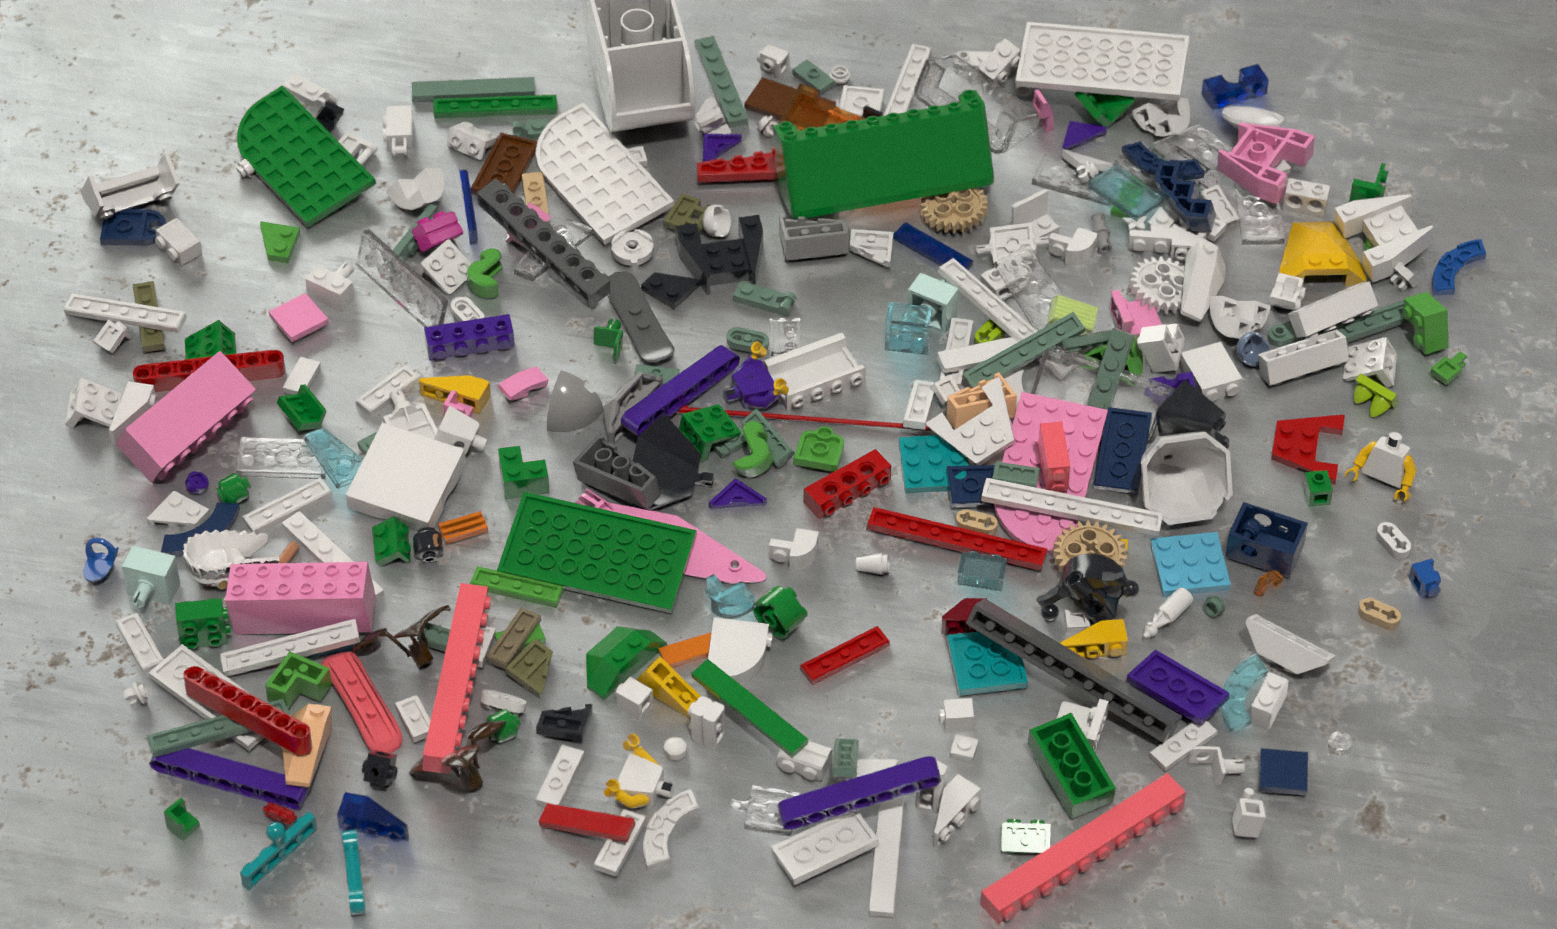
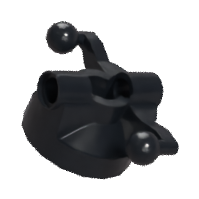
[1036,553,1139,624]

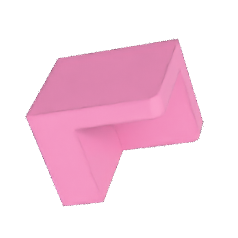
[443,390,474,418]

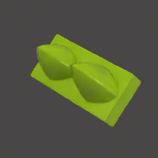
[1354,373,1399,418]

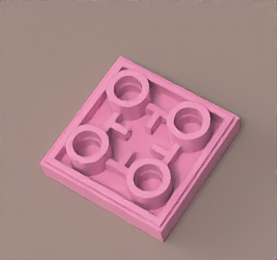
[269,293,329,342]

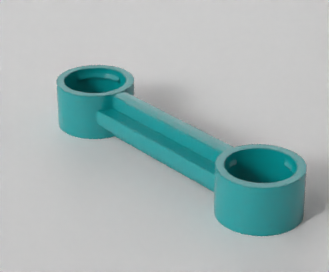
[342,830,366,915]

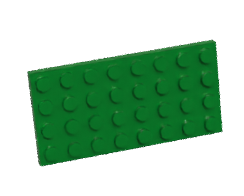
[497,492,697,614]

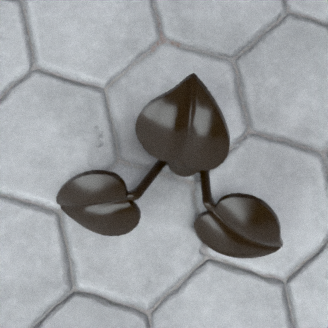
[352,605,451,667]
[409,720,506,790]

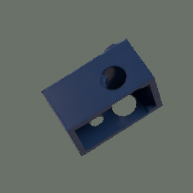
[1225,502,1308,578]

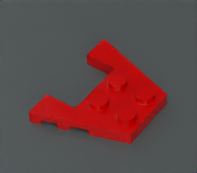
[1271,414,1345,485]

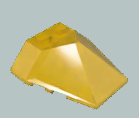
[1279,221,1367,287]

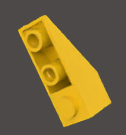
[1060,619,1128,658]

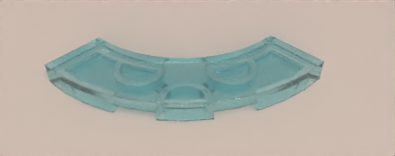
[1221,654,1268,734]

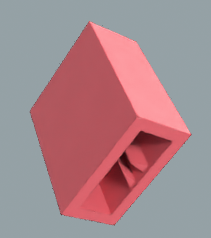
[1038,421,1070,493]

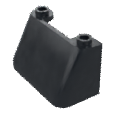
[1155,380,1230,449]

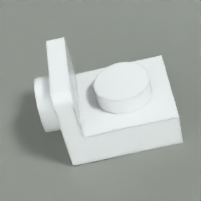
[94,320,132,354]

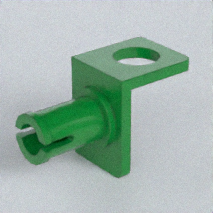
[594,318,623,361]

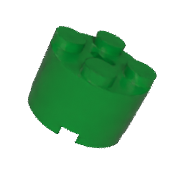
[753,586,808,639]

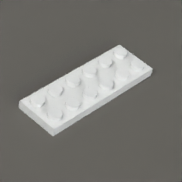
[149,644,265,751]

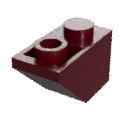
[941,598,987,635]

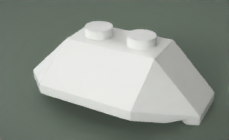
[1245,614,1336,674]

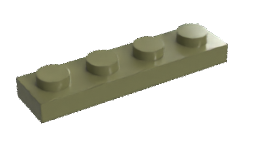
[132,281,165,353]

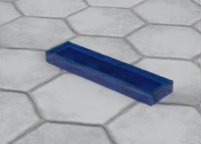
[459,169,478,245]
[893,222,973,270]

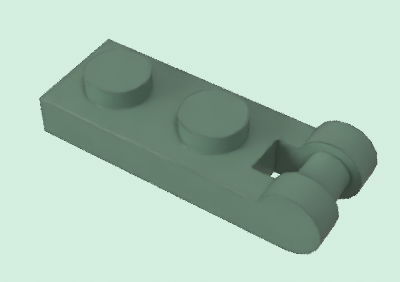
[733,281,796,316]

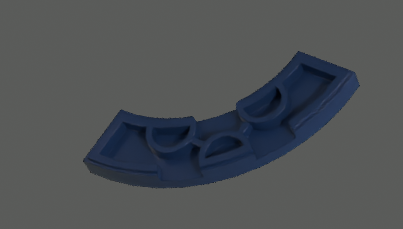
[1121,141,1205,180]
[161,502,240,557]

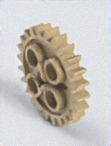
[920,187,989,233]
[1053,520,1127,572]

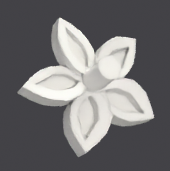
[1122,211,1147,231]

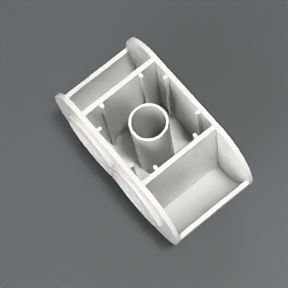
[583,0,695,132]

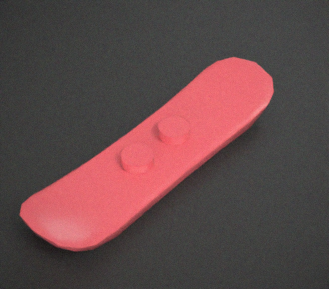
[321,651,403,753]

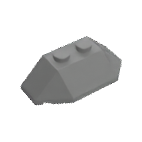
[603,372,663,445]

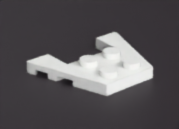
[926,377,1016,465]

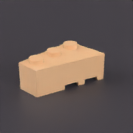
[946,372,1017,429]

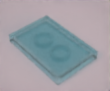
[1088,164,1163,221]

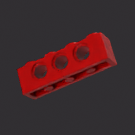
[803,449,892,520]

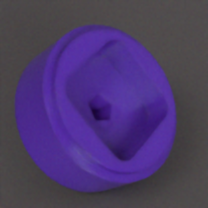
[185,471,209,494]

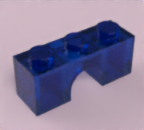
[1201,64,1269,110]

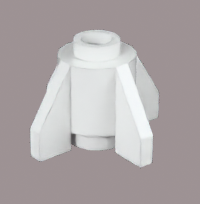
[694,96,732,134]

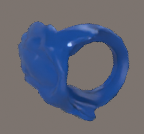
[83,537,119,582]

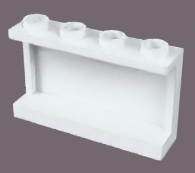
[764,332,866,410]

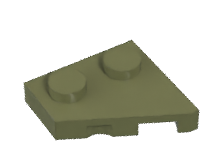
[505,638,553,698]

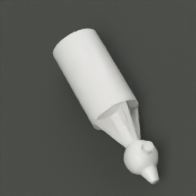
[1142,587,1193,638]

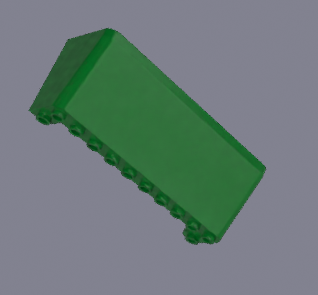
[773,89,994,219]

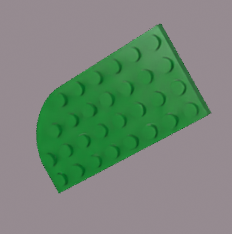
[237,85,376,227]

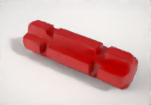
[263,802,297,824]

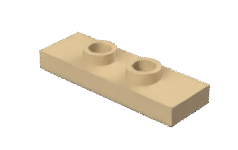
[522,172,549,222]

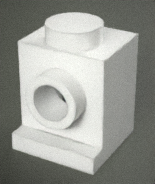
[757,43,789,79]

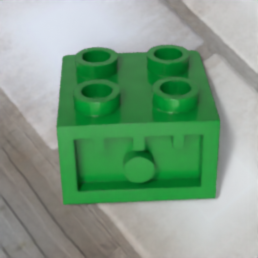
[1074,92,1136,128]
[185,320,236,359]
[679,404,741,462]

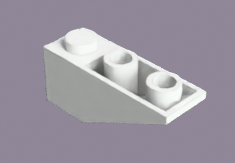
[934,774,981,848]

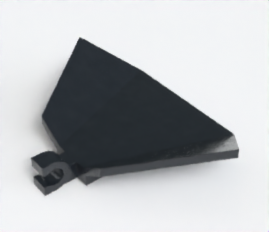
[629,413,714,510]

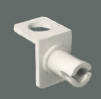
[1188,746,1245,786]

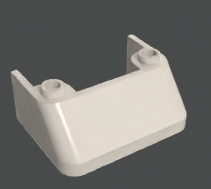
[81,152,180,220]

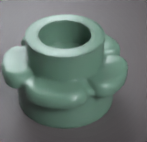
[1203,596,1225,617]

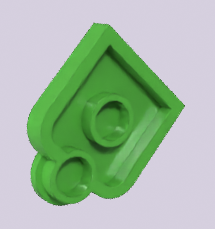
[793,426,844,472]

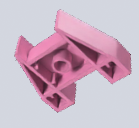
[1217,123,1315,204]

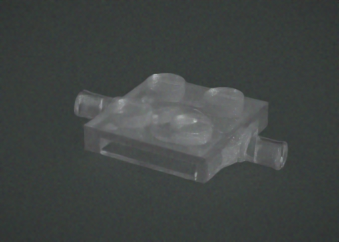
[731,785,800,837]

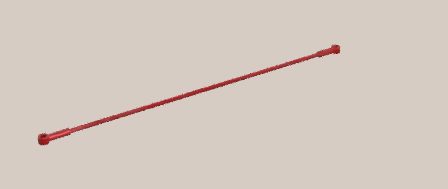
[675,405,1103,445]

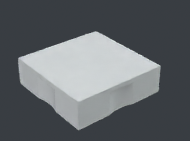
[345,422,466,532]

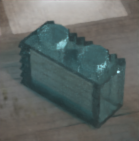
[957,551,1007,592]

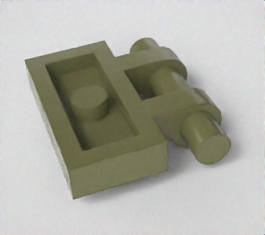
[663,193,711,234]

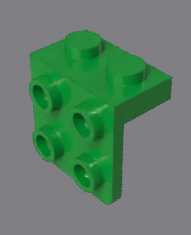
[1349,163,1389,202]

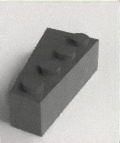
[573,433,661,510]

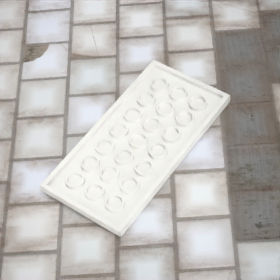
[1016,22,1190,101]

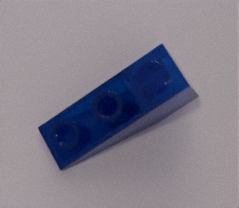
[337,792,409,841]

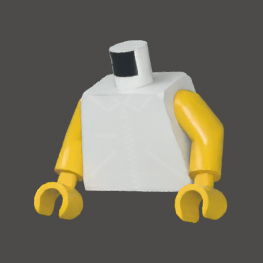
[1345,432,1417,502]
[604,733,674,809]

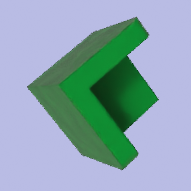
[163,798,201,841]

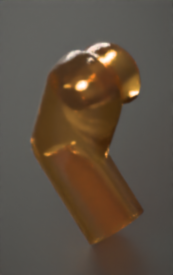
[1253,570,1284,597]

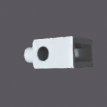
[434,406,487,455]

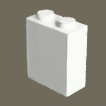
[1179,342,1242,402]

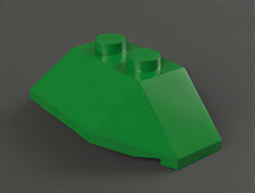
[586,626,667,700]

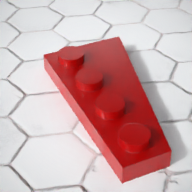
[697,148,778,183]

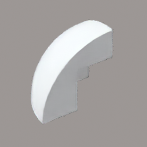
[1132,97,1190,136]
[386,168,445,210]
[1210,296,1271,339]

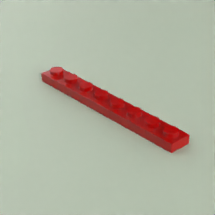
[867,507,1048,571]

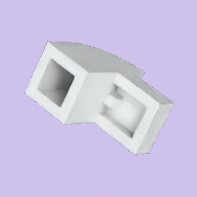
[1048,227,1098,266]
[769,528,819,570]

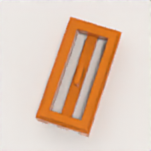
[438,511,489,545]

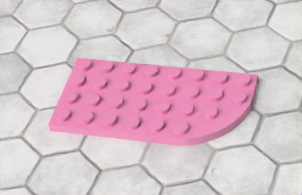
[994,392,1108,556]

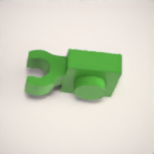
[1430,351,1467,385]

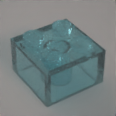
[885,302,932,355]

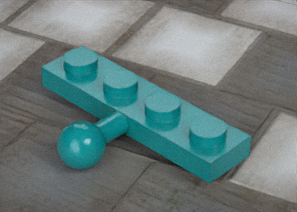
[240,811,317,891]

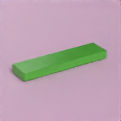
[470,566,564,608]

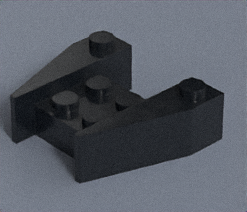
[676,215,763,295]

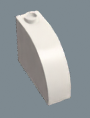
[708,617,772,685]

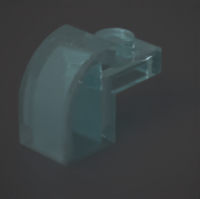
[705,574,754,619]

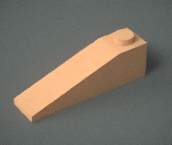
[282,704,332,787]

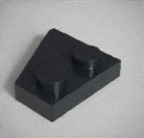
[641,272,700,310]

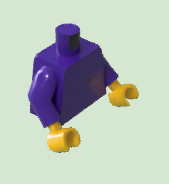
[723,341,789,409]

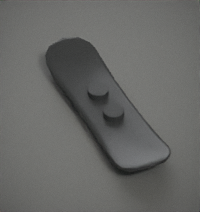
[607,271,675,362]

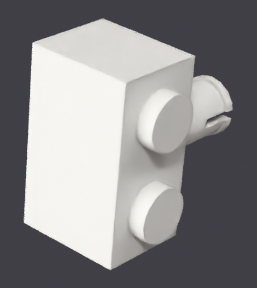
[305,262,355,312]

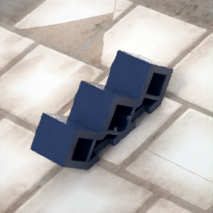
[1155,162,1216,232]

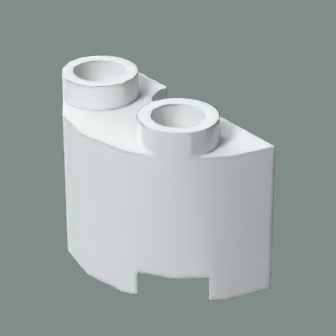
[1269,273,1306,311]

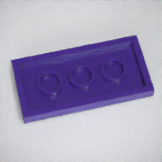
[1126,649,1230,725]

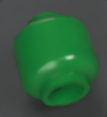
[216,473,251,504]
[486,709,520,744]

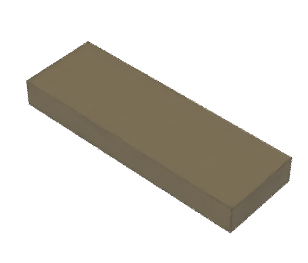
[486,607,541,669]

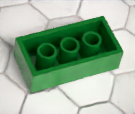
[1027,712,1116,819]

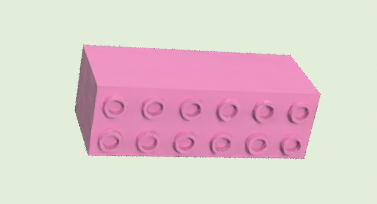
[115,351,256,483]
[225,562,376,635]

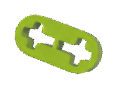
[974,319,1006,344]

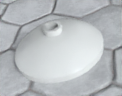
[1222,106,1284,130]

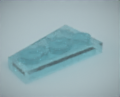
[304,428,363,489]

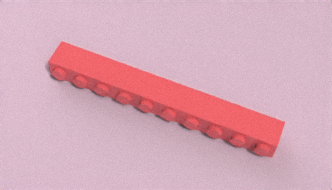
[422,583,491,774]
[980,773,1186,924]

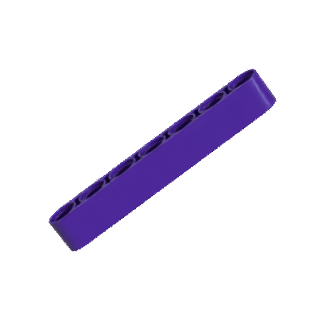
[621,345,740,436]
[149,748,310,810]
[778,756,942,830]

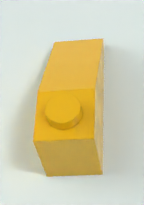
[419,375,491,414]
[636,656,701,719]

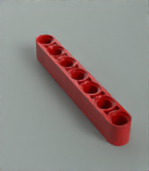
[132,349,286,392]
[183,666,312,755]

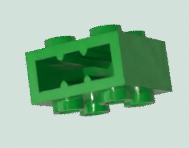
[175,598,231,649]

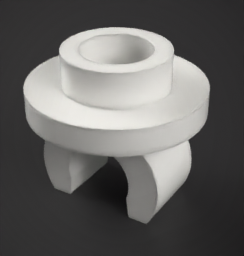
[757,116,778,138]
[1077,160,1099,183]
[123,682,149,706]

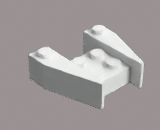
[1335,194,1433,282]

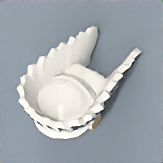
[183,530,279,590]

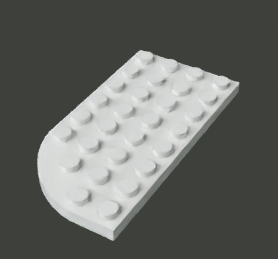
[536,102,674,246]

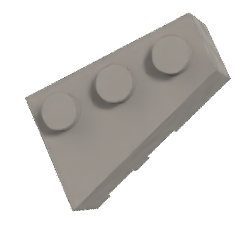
[779,215,849,260]

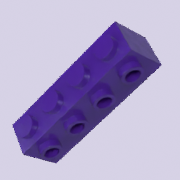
[424,314,515,361]

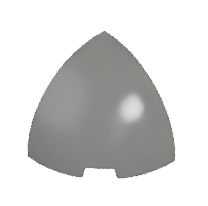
[547,370,603,432]

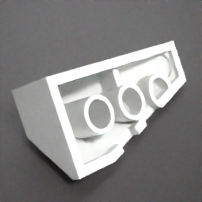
[1181,238,1226,322]

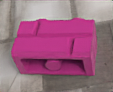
[412,210,463,252]

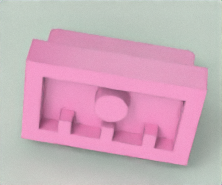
[1109,290,1162,337]

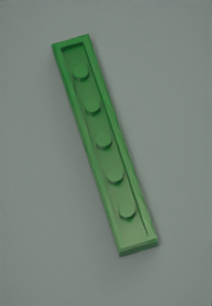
[434,94,557,119]
[691,659,809,758]

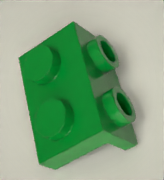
[277,384,327,431]
[372,516,411,566]

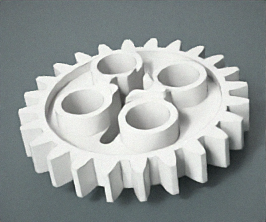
[1129,256,1185,314]

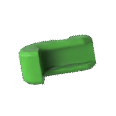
[467,248,502,298]
[732,421,773,478]

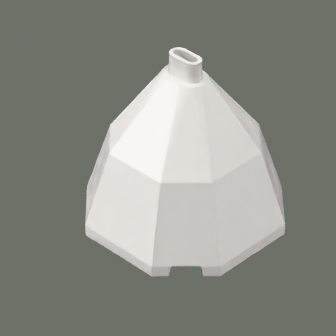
[1141,432,1233,525]

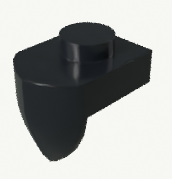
[315,101,344,133]

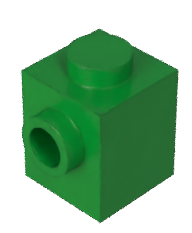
[1303,470,1333,507]

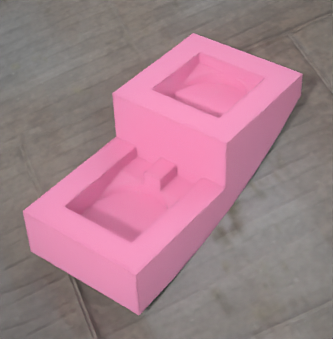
[1032,89,1054,132]
[498,367,549,401]

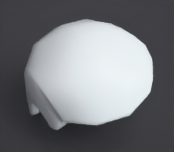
[702,205,731,237]

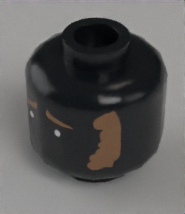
[413,527,444,562]

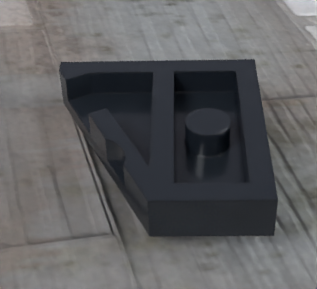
[536,704,593,741]

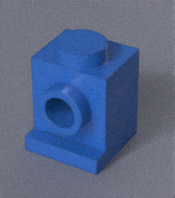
[1409,559,1441,598]

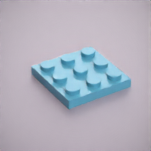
[1150,532,1231,597]

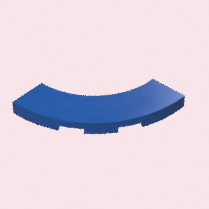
[1432,239,1486,296]

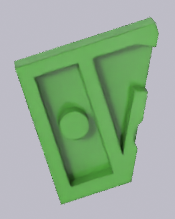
[260,221,300,263]

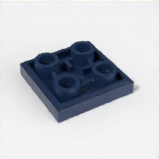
[1259,748,1308,796]

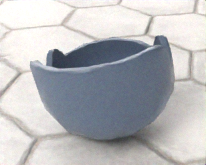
[1236,332,1270,367]

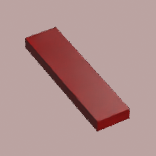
[800,626,890,685]
[538,803,636,842]

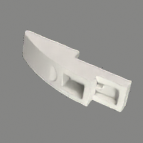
[1128,225,1213,260]

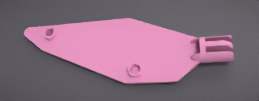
[575,488,766,584]

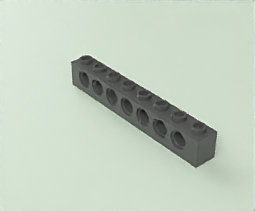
[477,179,611,307]

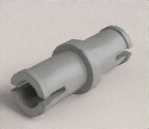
[1091,213,1112,254]

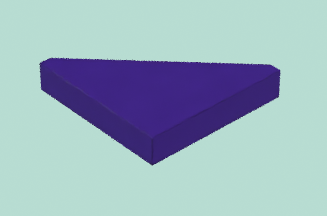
[1062,121,1107,150]
[703,134,742,162]
[709,478,767,509]

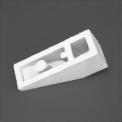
[109,381,158,445]

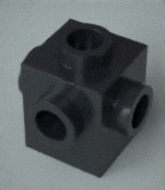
[362,750,398,788]

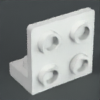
[1011,189,1059,238]
[412,239,471,295]
[1343,337,1397,388]
[65,378,121,428]
[1057,699,1108,752]

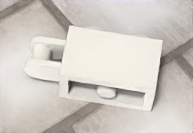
[383,105,413,156]

